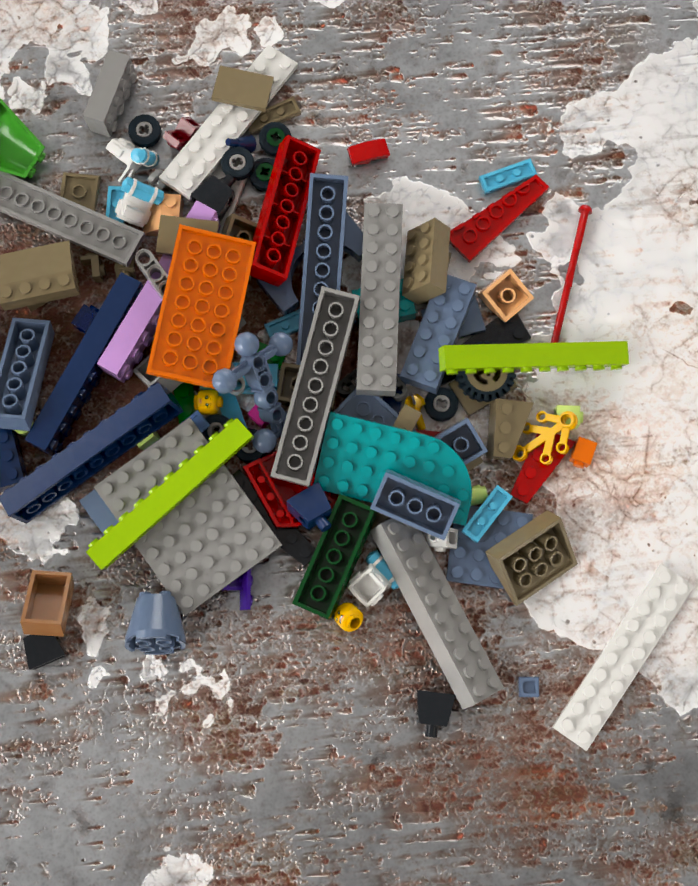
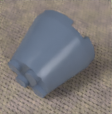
[125,591,186,655]

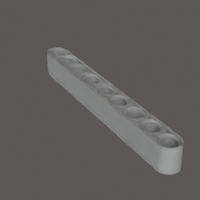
[135,249,245,396]

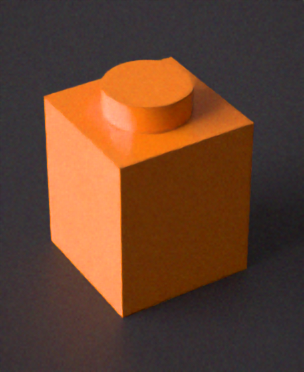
[569,436,597,469]

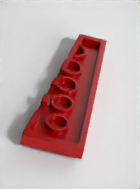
[449,175,549,263]

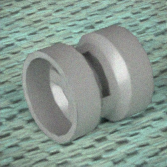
[148,168,171,194]

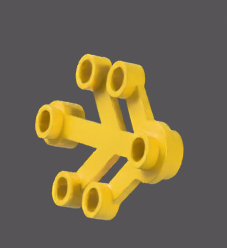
[512,411,578,465]

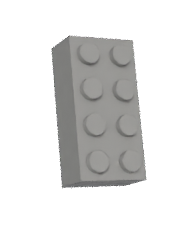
[83,50,137,138]

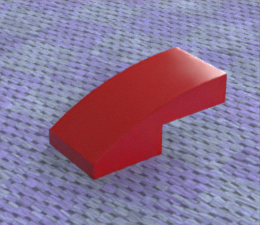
[347,138,390,166]

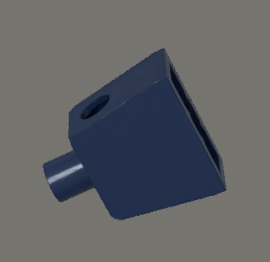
[287,482,332,532]

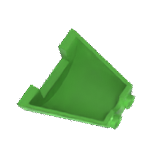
[0,98,46,179]

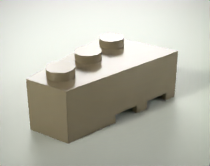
[486,398,534,460]

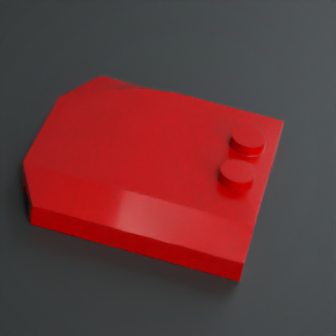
[243,449,339,528]

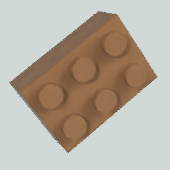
[20,570,75,637]

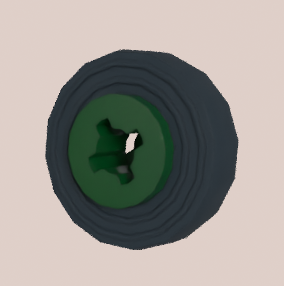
[259,122,292,156]
[249,158,275,191]

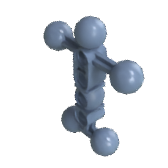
[212,332,293,453]

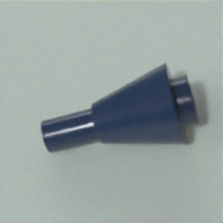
[225,135,257,153]

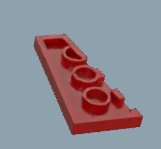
[510,434,576,504]

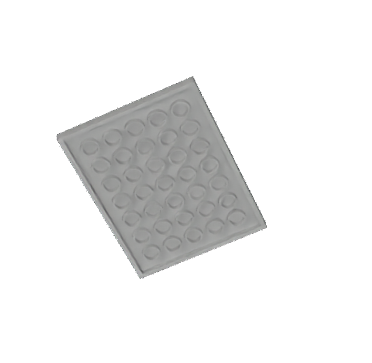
[94,417,282,616]

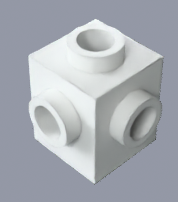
[426,528,458,552]

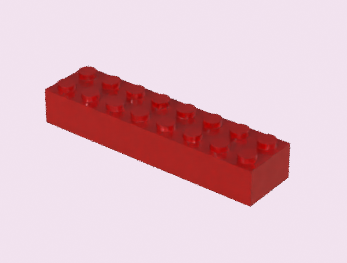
[250,135,321,287]

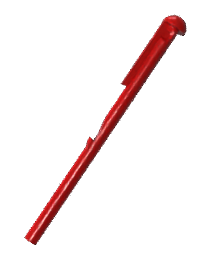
[551,205,592,343]

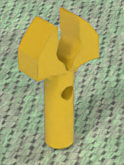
[405,394,426,430]

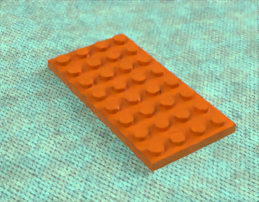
[146,224,256,389]

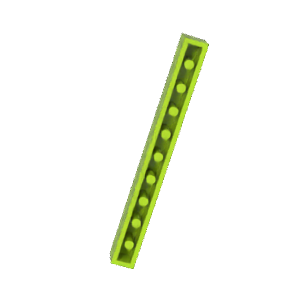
[438,341,629,375]
[86,418,254,570]

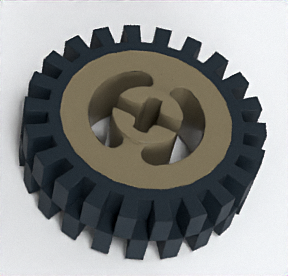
[455,341,516,402]

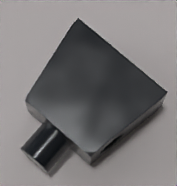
[191,174,236,222]
[23,635,69,670]
[416,690,455,738]

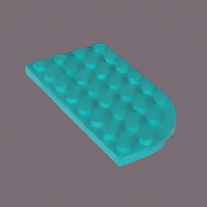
[313,411,472,526]

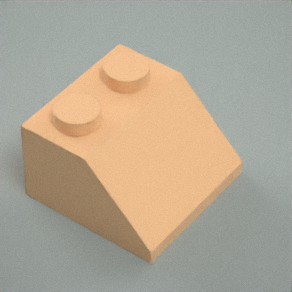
[143,193,184,236]
[477,268,534,322]

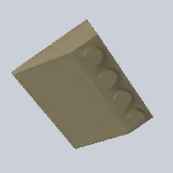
[0,240,80,311]
[485,510,578,606]

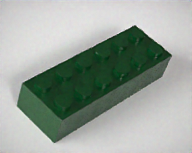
[292,494,378,620]

